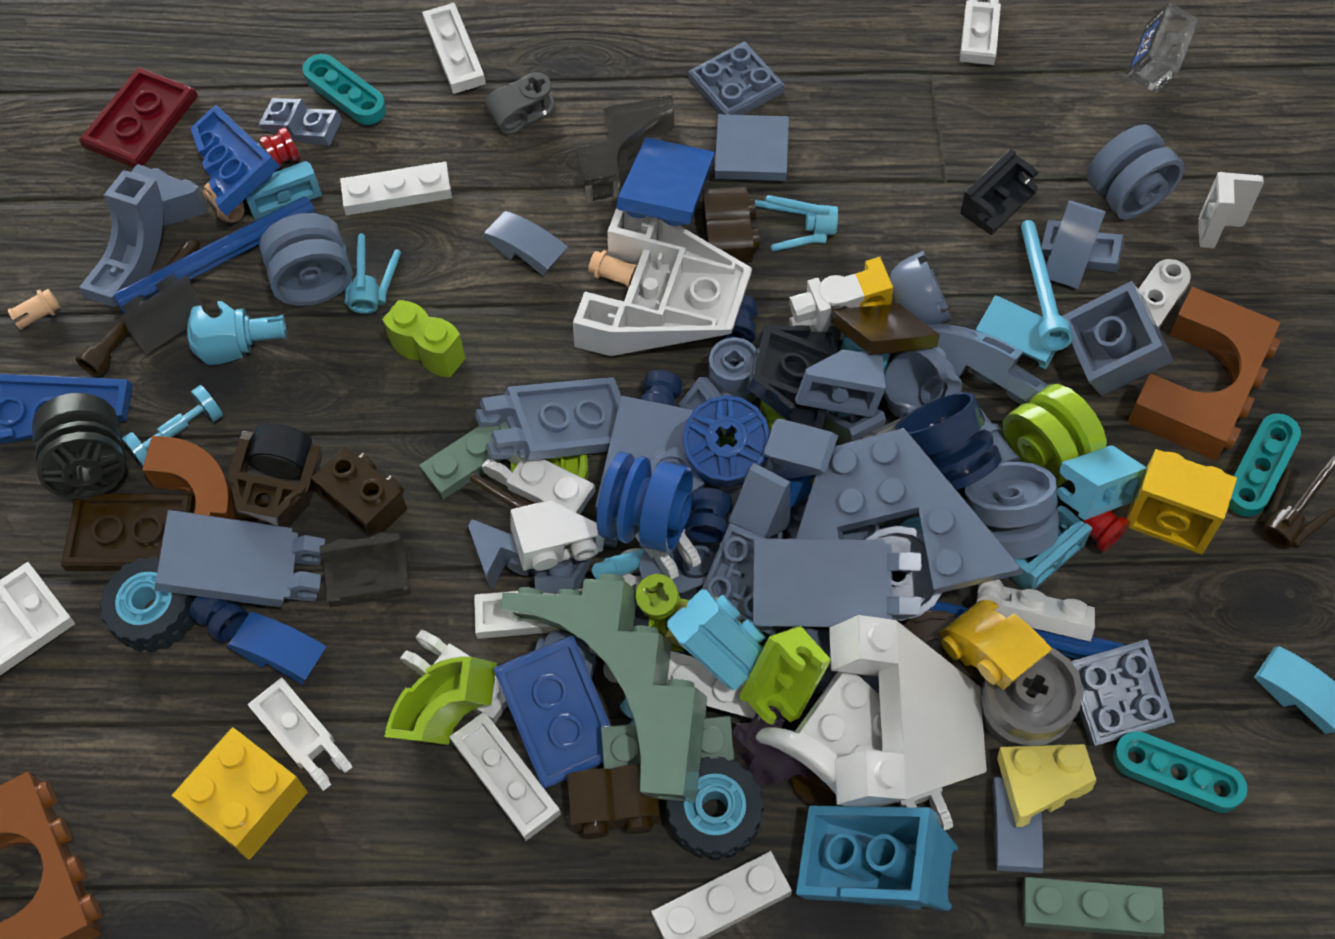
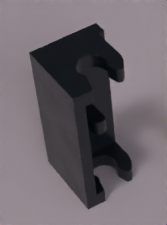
[960,149,1038,236]

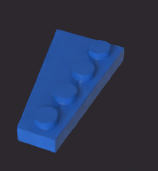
[190,105,280,216]

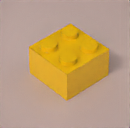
[1126,449,1237,555]
[172,727,308,861]

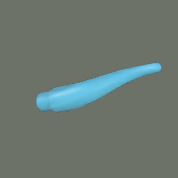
[592,549,645,579]

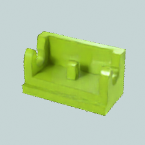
[739,626,831,725]

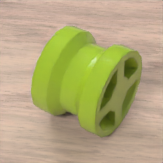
[635,574,680,620]

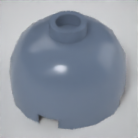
[889,250,952,324]

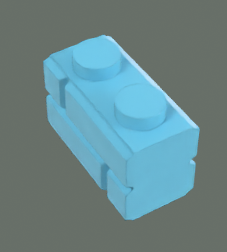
[667,589,765,691]

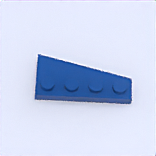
[0,374,133,444]

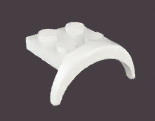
[0,562,75,675]
[756,672,882,807]

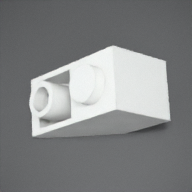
[510,500,604,571]

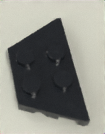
[747,325,841,430]

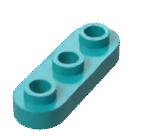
[303,54,386,125]
[1228,414,1301,517]
[1113,731,1247,813]

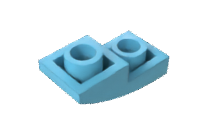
[1254,646,1335,734]

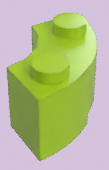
[385,656,497,745]

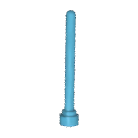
[1021,220,1073,351]

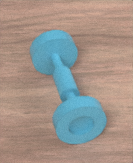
[122,385,224,467]

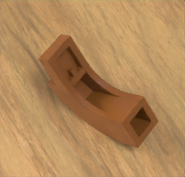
[142,436,238,520]

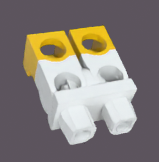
[789,257,893,340]

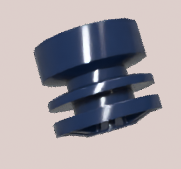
[895,392,1002,490]

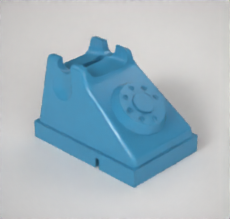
[796,806,958,911]

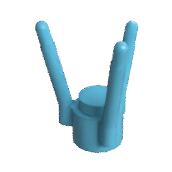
[755,196,838,251]
[344,233,401,314]

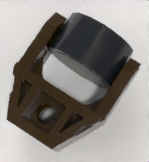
[228,423,322,528]

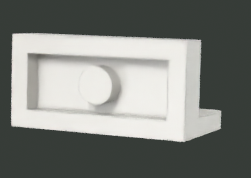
[1199,172,1264,248]

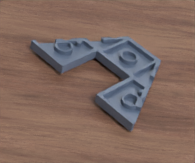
[777,428,1023,630]

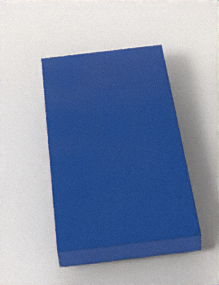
[616,137,715,226]

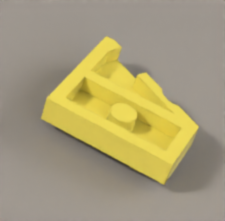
[997,744,1096,827]

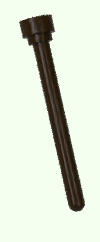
[75,238,200,378]

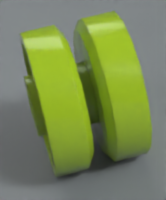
[1003,384,1107,487]

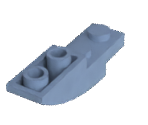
[927,323,1048,404]

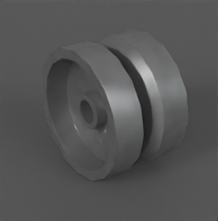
[981,648,1083,747]

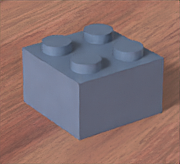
[1062,281,1174,396]

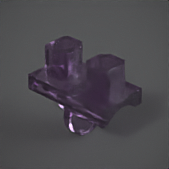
[732,707,813,785]

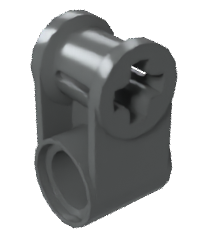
[485,72,555,135]

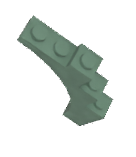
[500,574,707,802]

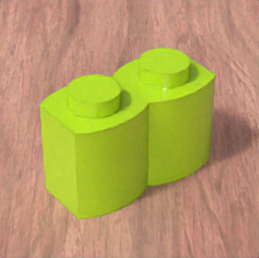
[382,300,466,377]

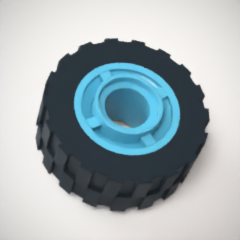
[99,557,197,652]
[667,757,764,860]

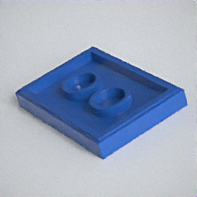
[493,635,610,789]

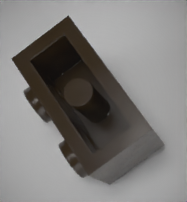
[311,446,407,542]

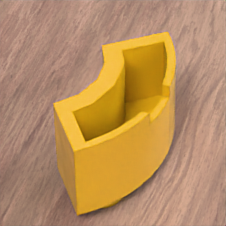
[938,600,1052,690]

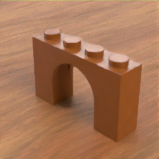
[1127,286,1281,461]
[0,771,103,939]

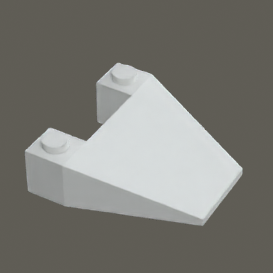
[573,209,752,356]
[829,615,987,807]

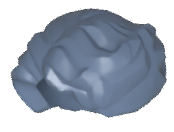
[883,346,962,418]

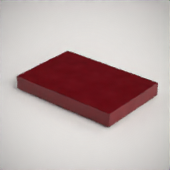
[79,67,198,168]

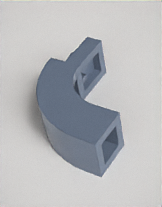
[79,170,163,307]

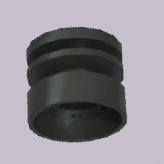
[32,393,126,499]

